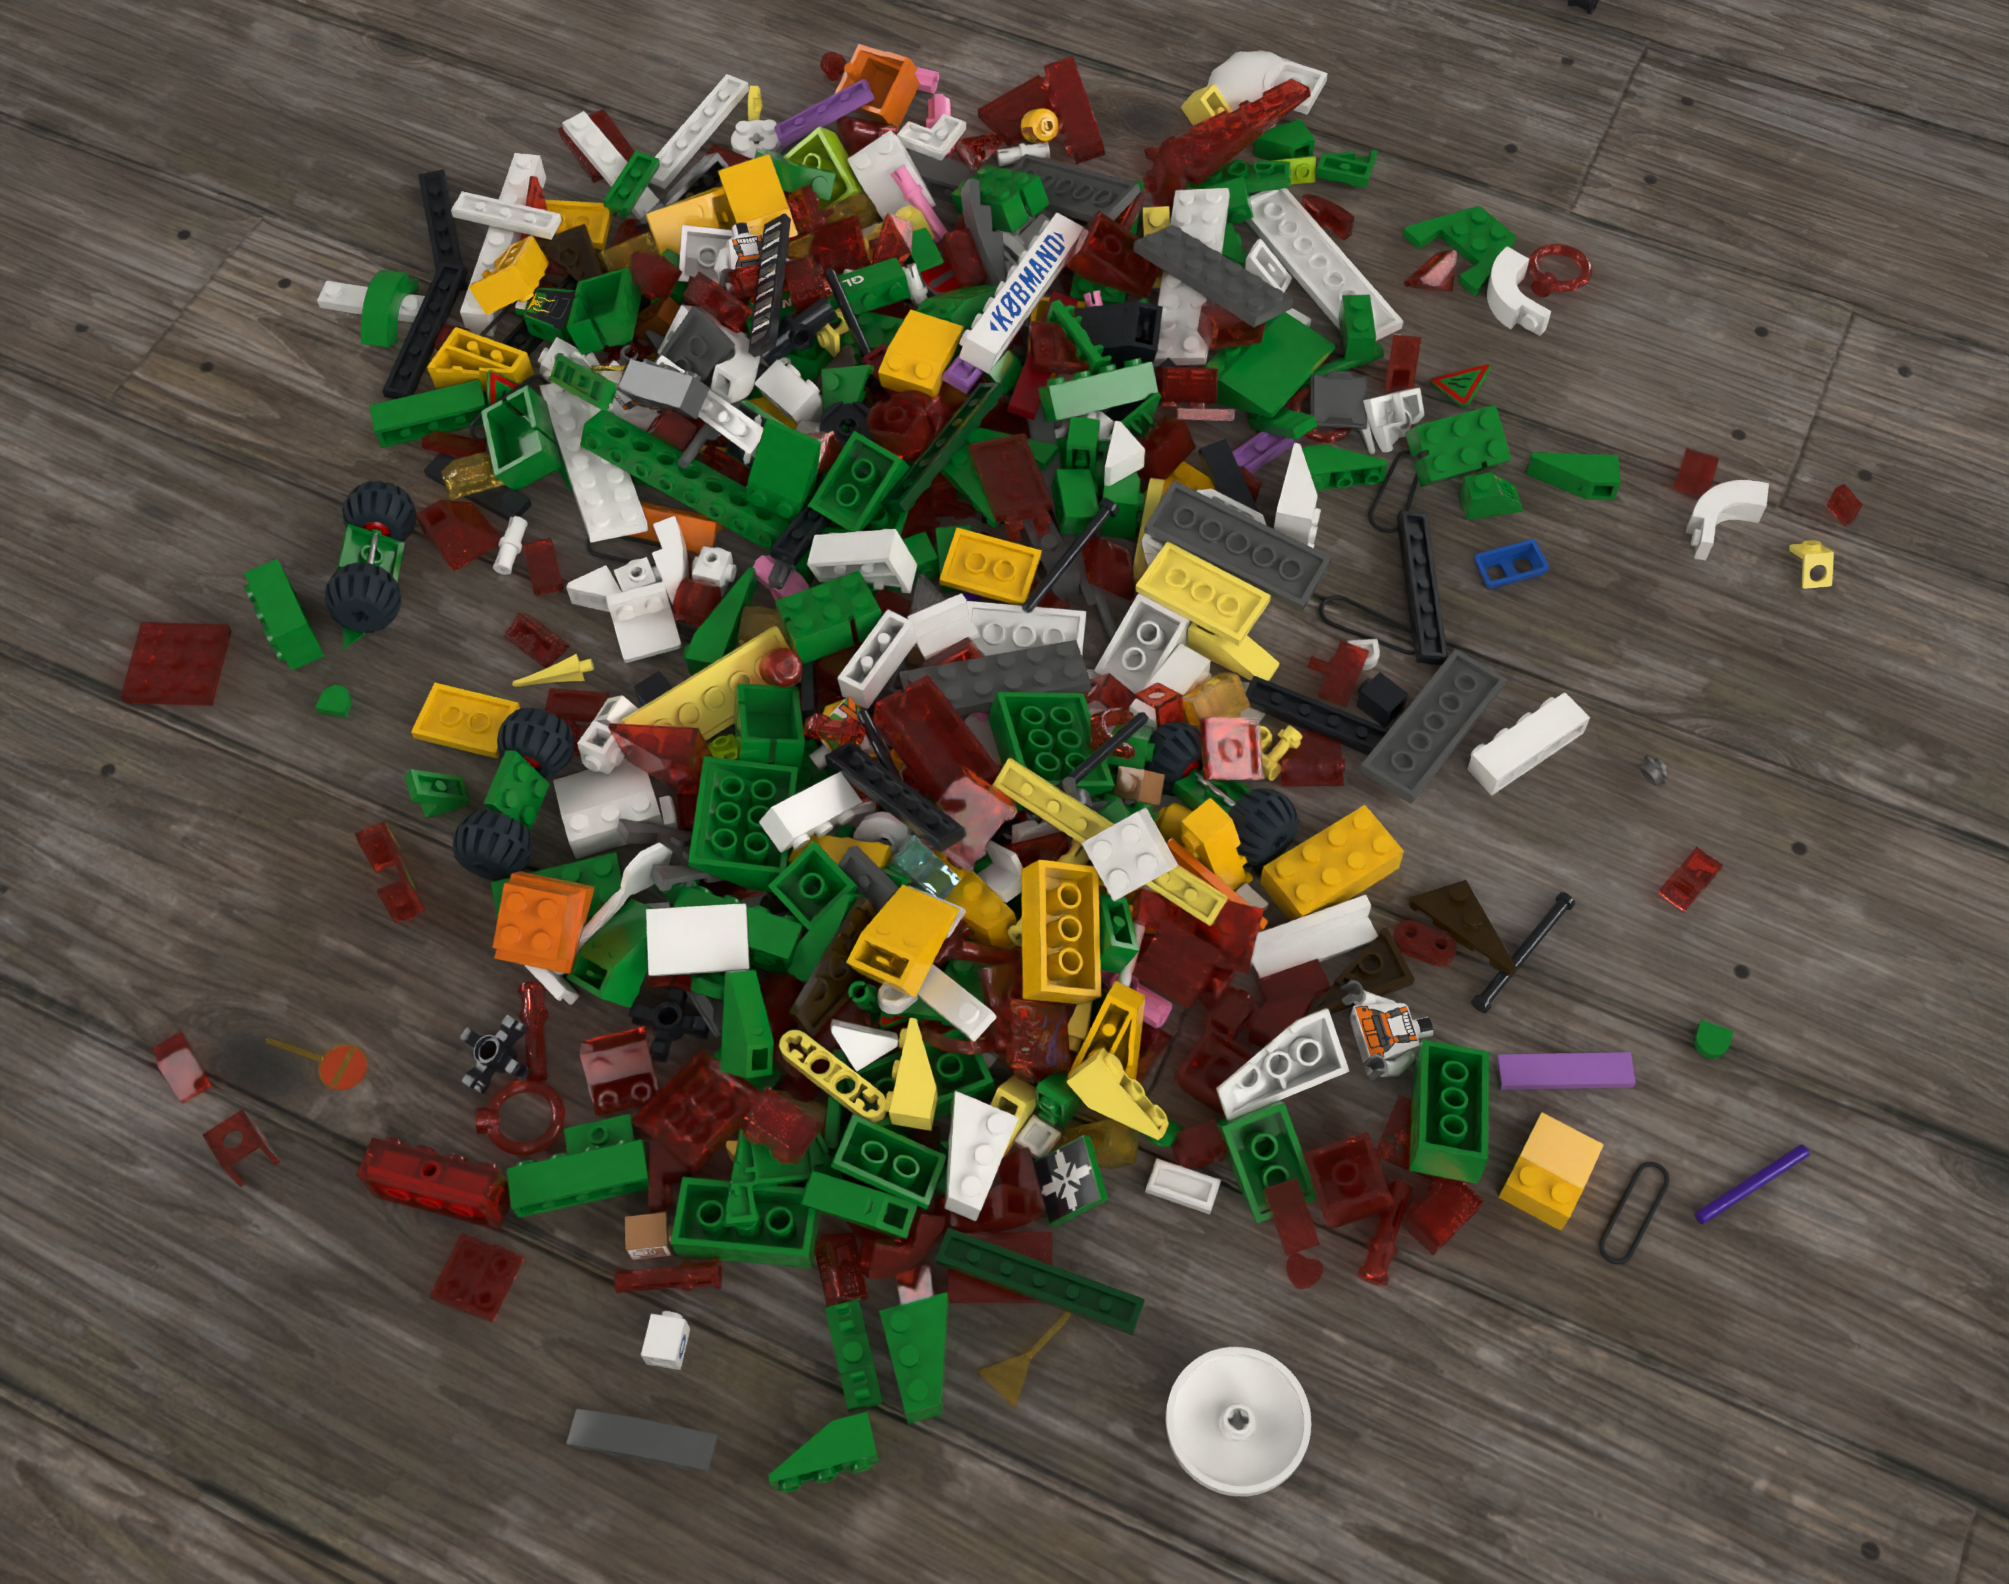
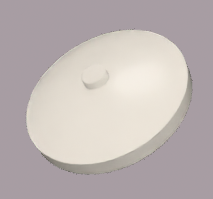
[1165,1347,1311,1496]

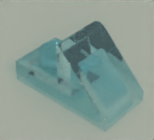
[890,835,961,899]

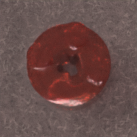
[867,394,933,462]

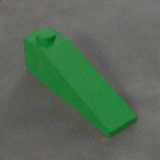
[683,567,758,675]

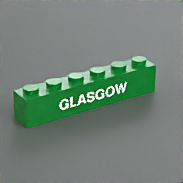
[740,257,910,339]

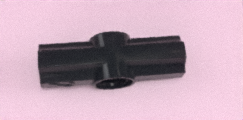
[761,297,838,367]

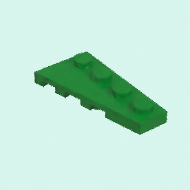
[1184,157,1292,193]

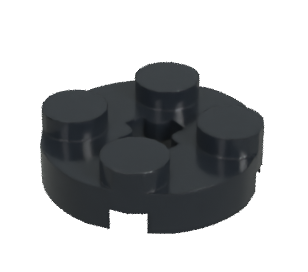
[819,401,877,455]

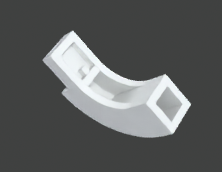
[1487,246,1551,336]
[710,326,760,404]
[1685,480,1769,561]

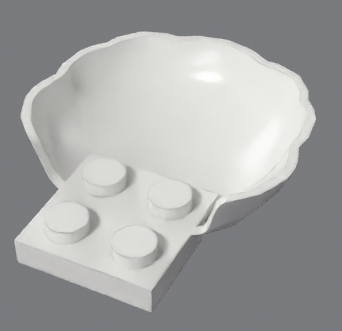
[1207,50,1328,130]

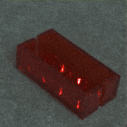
[872,674,1001,815]

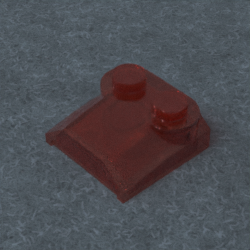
[1143,140,1186,217]
[1174,1024,1256,1114]

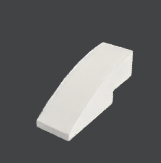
[652,516,689,614]

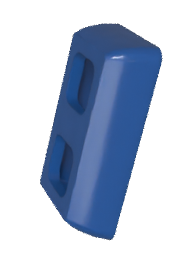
[1474,539,1549,590]

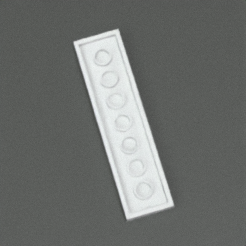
[1153,188,1230,366]
[1245,188,1403,341]
[539,382,648,543]

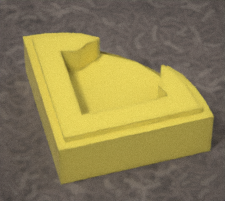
[748,85,763,121]

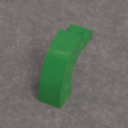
[754,148,836,201]
[361,270,418,347]

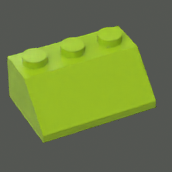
[783,126,869,224]

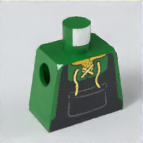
[515,288,576,343]

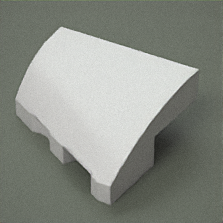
[1363,388,1425,452]

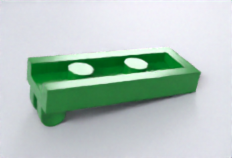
[603,150,660,219]
[1247,408,1318,440]

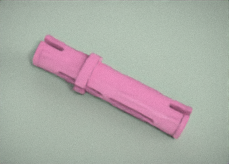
[890,165,949,243]

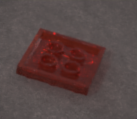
[120,622,232,706]
[631,1049,767,1173]

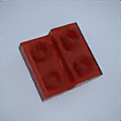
[430,1233,525,1322]

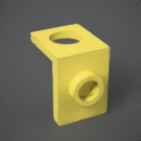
[817,309,849,357]
[1789,540,1834,589]

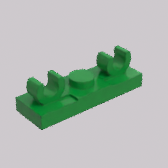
[1045,300,1112,375]
[825,1299,883,1412]

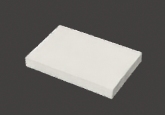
[646,903,749,976]

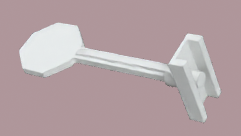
[524,842,672,1005]

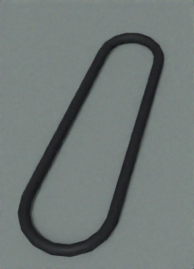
[1369,449,1422,533]
[1319,595,1415,655]

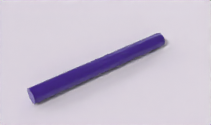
[1694,1144,1810,1225]

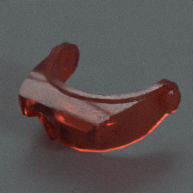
[1090,708,1136,759]

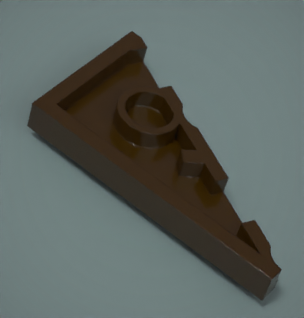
[1409,880,1516,976]

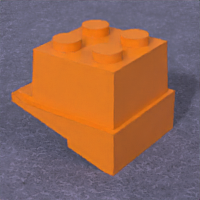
[835,44,920,130]
[492,871,594,974]

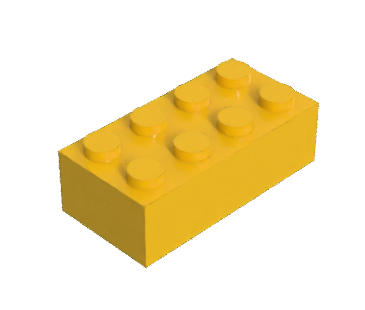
[1260,805,1404,921]
[1021,860,1101,1004]

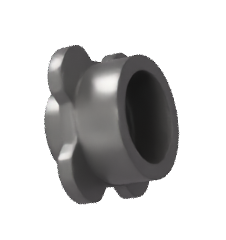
[1639,755,1668,786]

